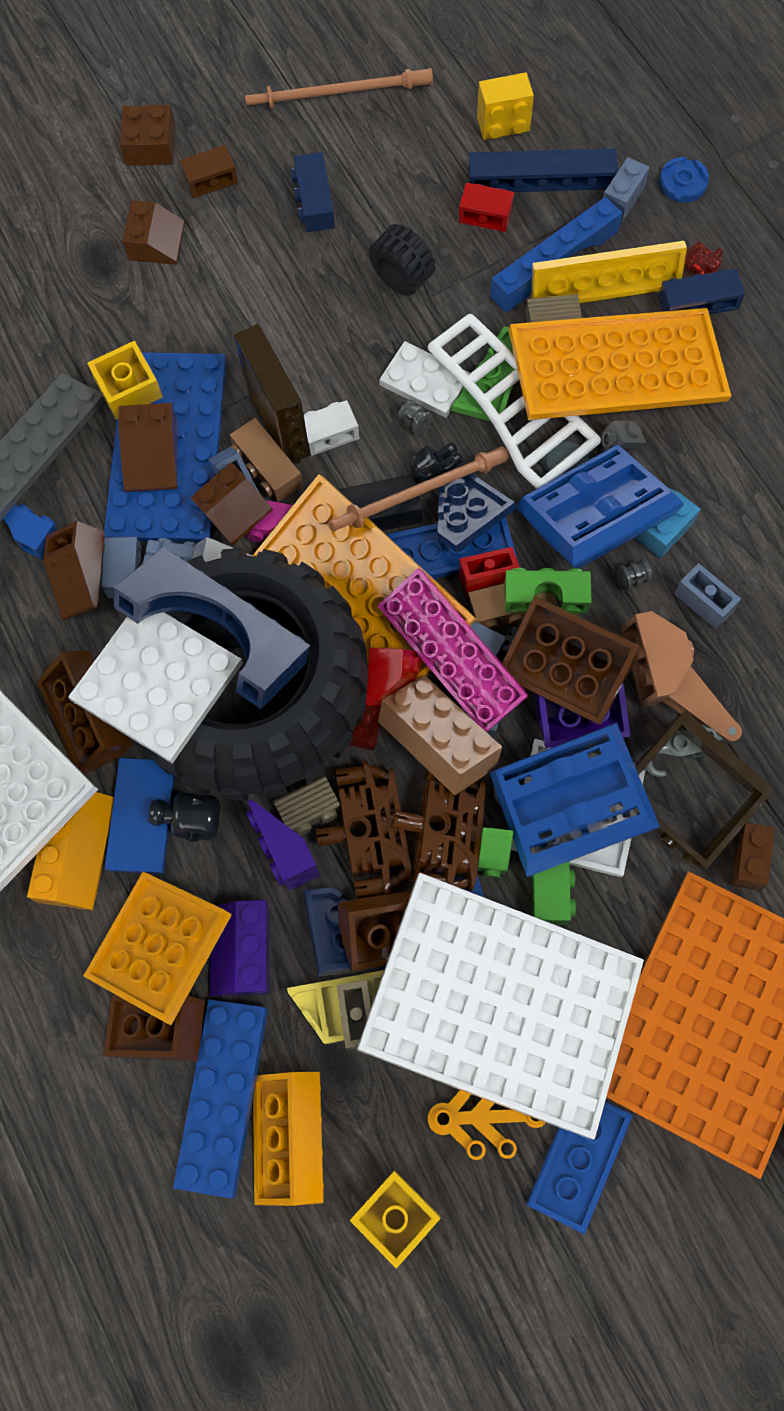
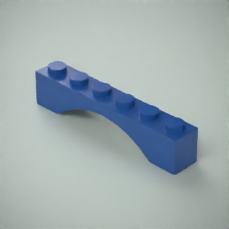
[490,197,622,313]
[2,504,57,561]

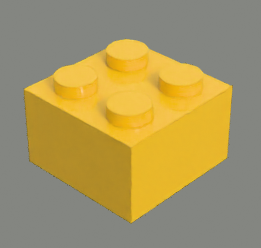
[477,72,534,140]
[87,341,163,420]
[350,1170,441,1269]

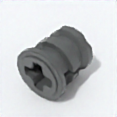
[398,400,433,435]
[616,559,652,591]

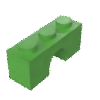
[504,568,591,613]

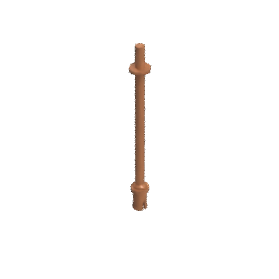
[245,68,433,109]
[328,446,509,531]

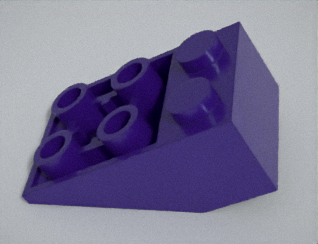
[246,799,320,891]

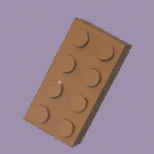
[378,675,502,795]

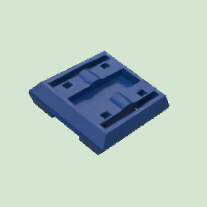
[516,445,683,569]
[489,723,660,877]

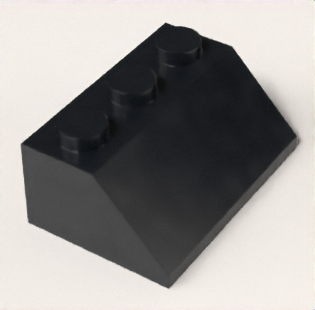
[338,474,422,531]

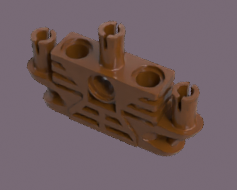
[316,759,413,899]
[391,769,486,892]

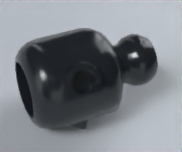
[149,792,221,842]

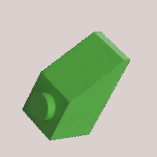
[478,827,513,878]

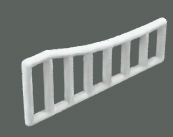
[428,314,601,489]

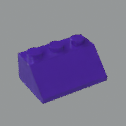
[534,684,631,748]
[210,900,270,997]

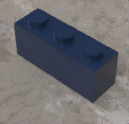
[290,152,335,232]
[658,269,745,315]

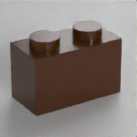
[180,145,238,199]
[730,822,775,891]

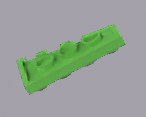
[451,326,515,421]

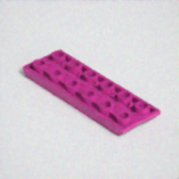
[378,568,528,732]

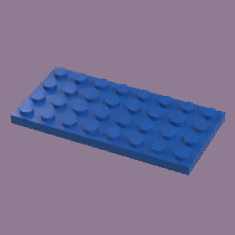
[104,353,227,543]

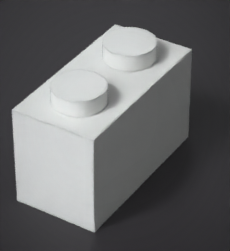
[304,400,359,456]

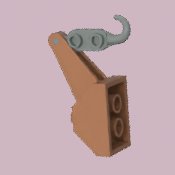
[620,611,742,777]

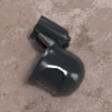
[409,442,464,482]

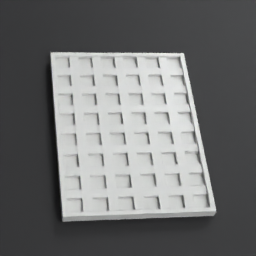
[357,873,644,1140]

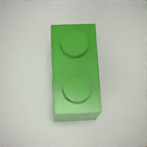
[532,862,576,925]

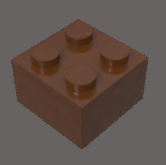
[120,105,176,166]

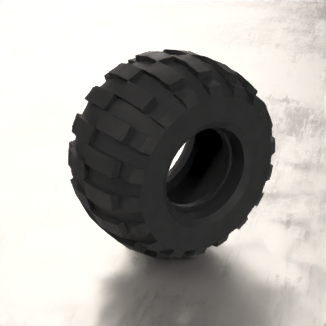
[142,547,369,801]

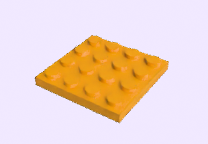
[83,872,232,1025]

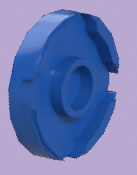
[659,157,709,203]

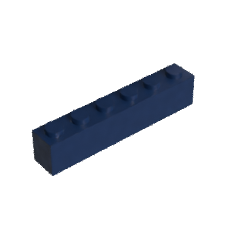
[469,148,618,192]

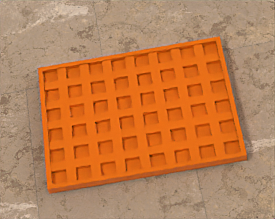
[606,871,784,1179]

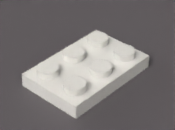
[379,341,470,418]

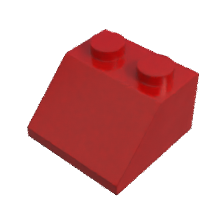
[366,647,421,706]

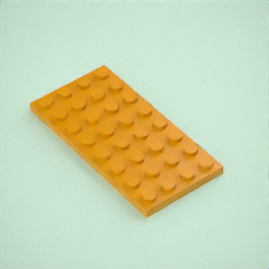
[509,308,731,420]
[253,474,477,680]

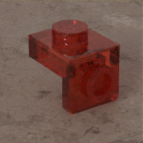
[684,241,724,275]
[349,705,381,751]

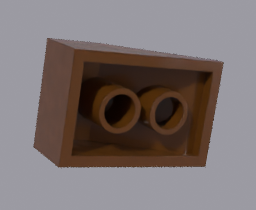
[118,403,178,492]
[103,995,205,1062]

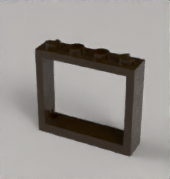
[234,324,310,463]
[619,711,774,869]

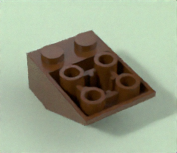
[43,521,105,620]

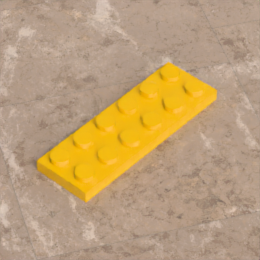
[531,241,687,303]

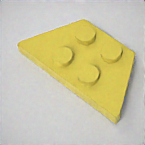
[287,970,384,1044]

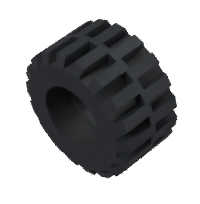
[368,224,436,296]

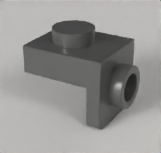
[599,421,646,451]

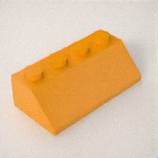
[27,792,114,911]
[253,1072,324,1206]

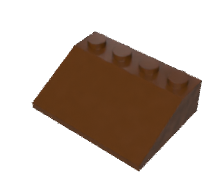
[502,596,642,725]

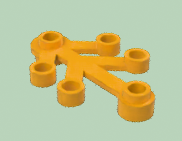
[428,1090,546,1160]

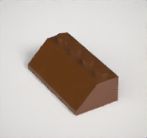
[37,650,133,775]

